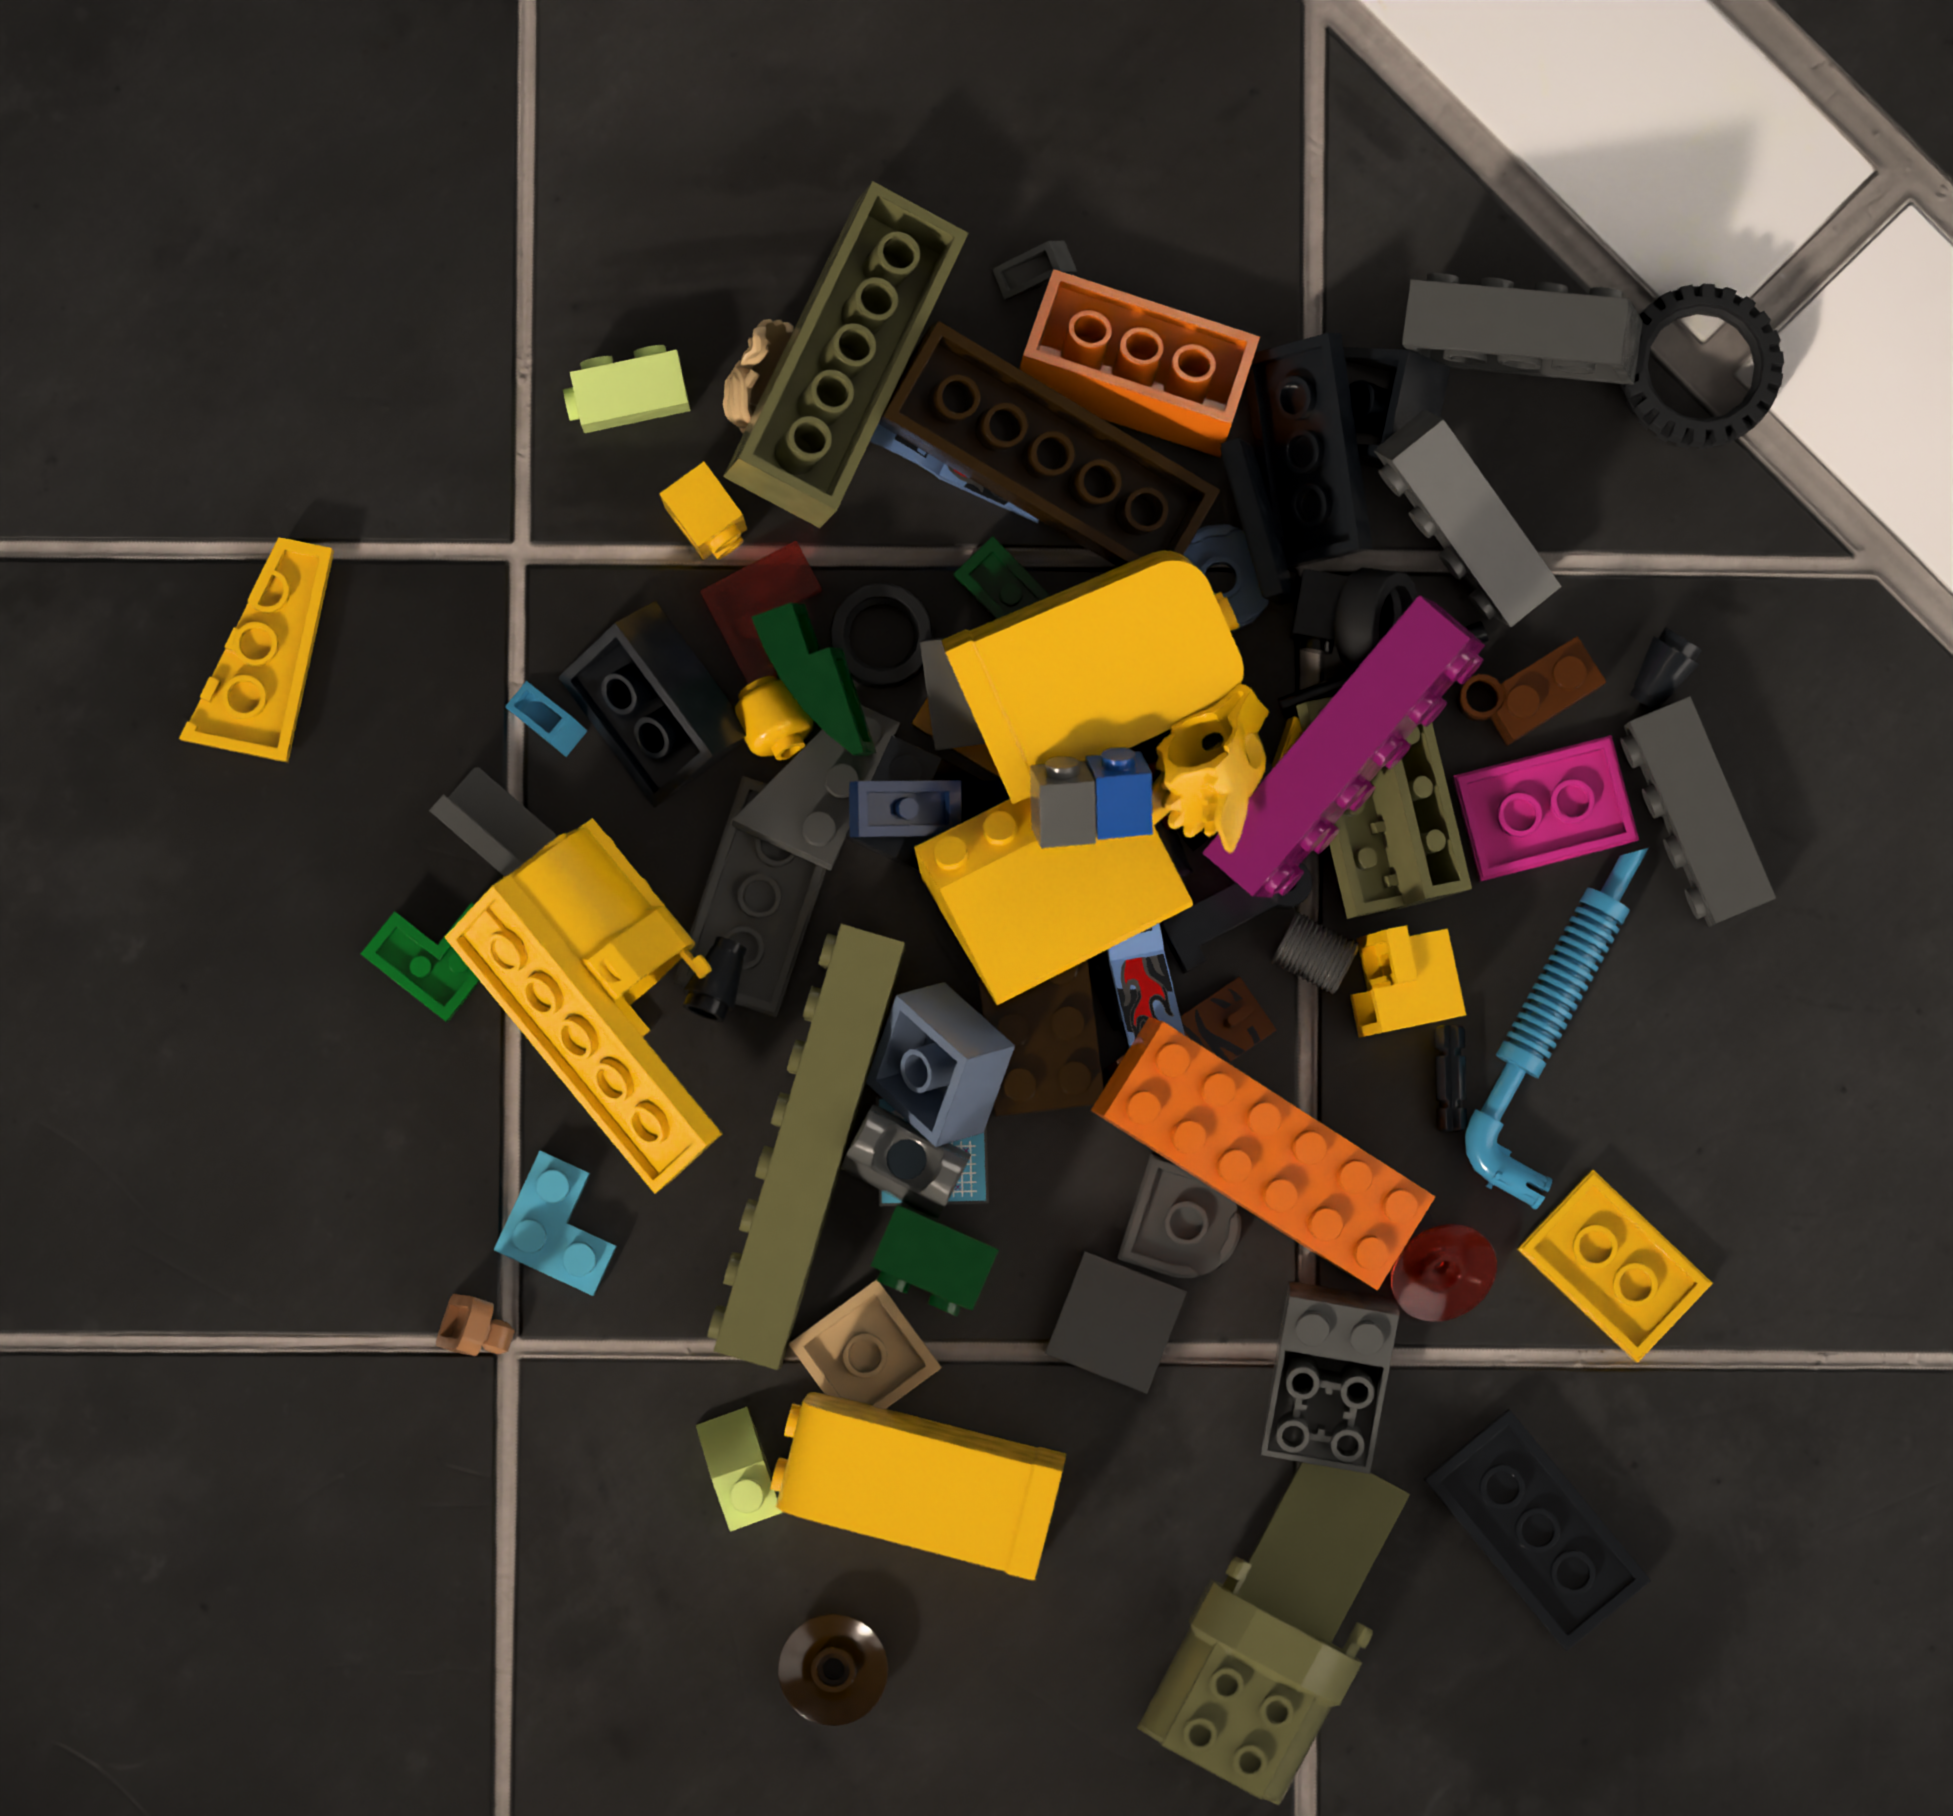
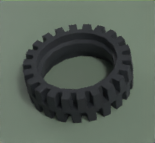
[1620,284,1784,449]

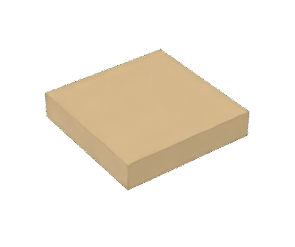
[789,1279,942,1409]

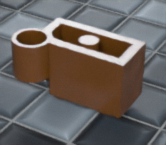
[1457,636,1607,746]

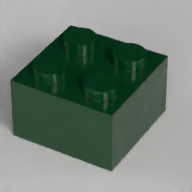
[870,1205,999,1317]

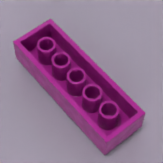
[1203,595,1485,898]

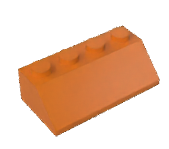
[1019,269,1260,458]

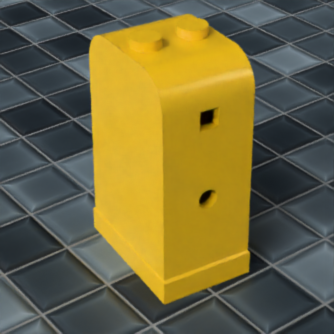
[941,551,1244,804]
[770,1392,1067,1581]

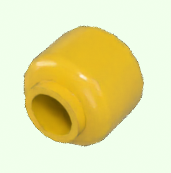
[734,676,814,761]

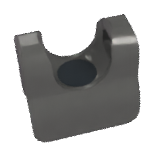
[840,1104,971,1219]

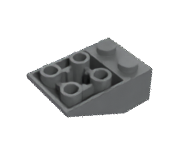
[1261,1281,1399,1474]

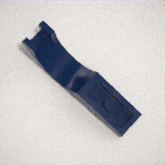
[849,780,1010,837]

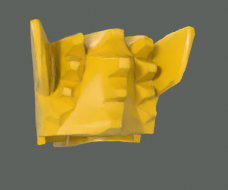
[1152,684,1270,853]

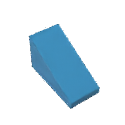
[505,681,588,757]

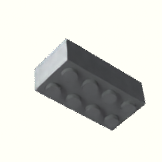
[1402,273,1642,385]

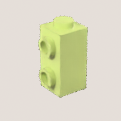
[563,345,691,433]

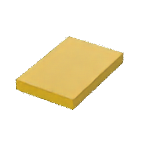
[1516,1169,1713,1363]

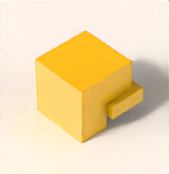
[1350,925,1466,1038]

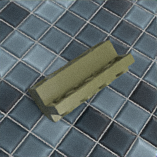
[1296,697,1472,919]

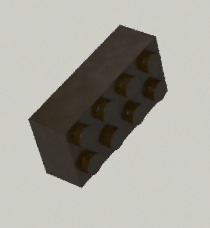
[977,960,1104,1118]

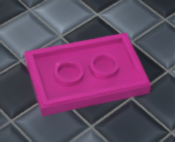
[1452,735,1639,882]

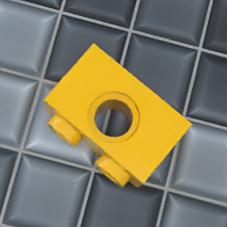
[659,462,747,561]

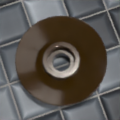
[778,1614,889,1726]

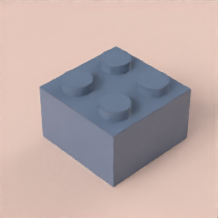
[866,982,1015,1147]

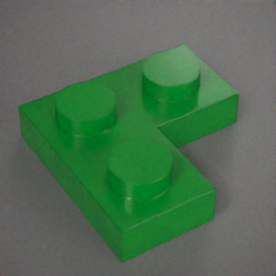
[361,902,480,1023]

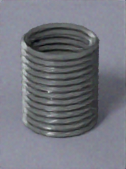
[1271,912,1360,995]

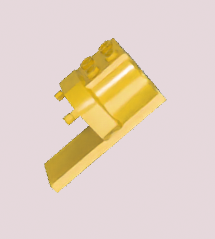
[444,818,722,1194]

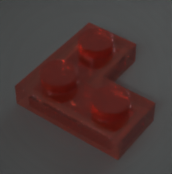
[700,541,822,684]

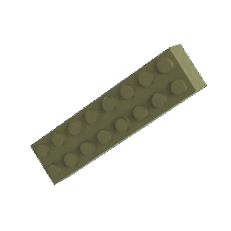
[707,924,906,1370]

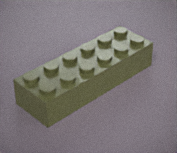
[723,181,969,528]

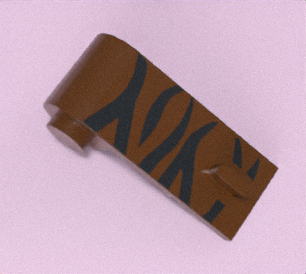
[1104,976,1277,1079]

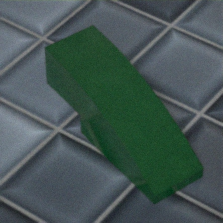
[751,602,877,756]

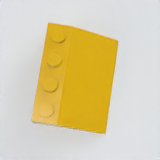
[914,796,1193,1005]

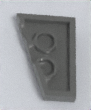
[732,705,900,871]

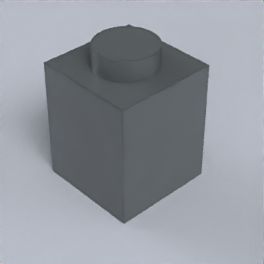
[1030,756,1096,848]

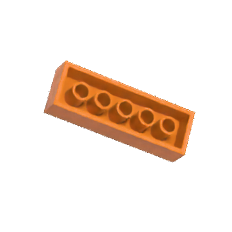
[1091,1017,1436,1291]

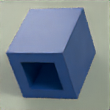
[1086,747,1153,840]

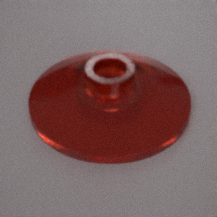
[1390,1224,1497,1322]

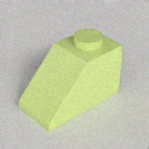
[696,1406,783,1532]

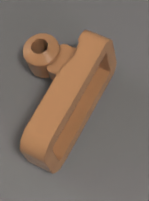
[436,1294,515,1356]

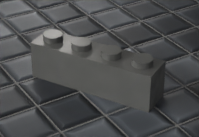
[1374,409,1562,627]
[1620,696,1776,927]

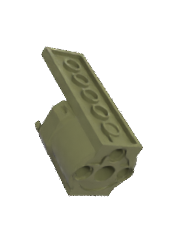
[1137,1462,1410,1805]

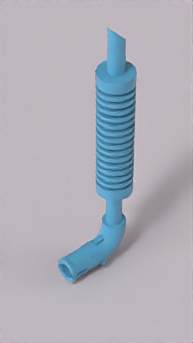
[1465,847,1649,1210]

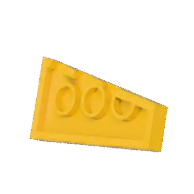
[179,537,334,763]

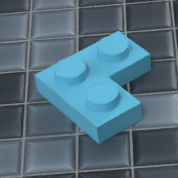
[494,1150,617,1296]

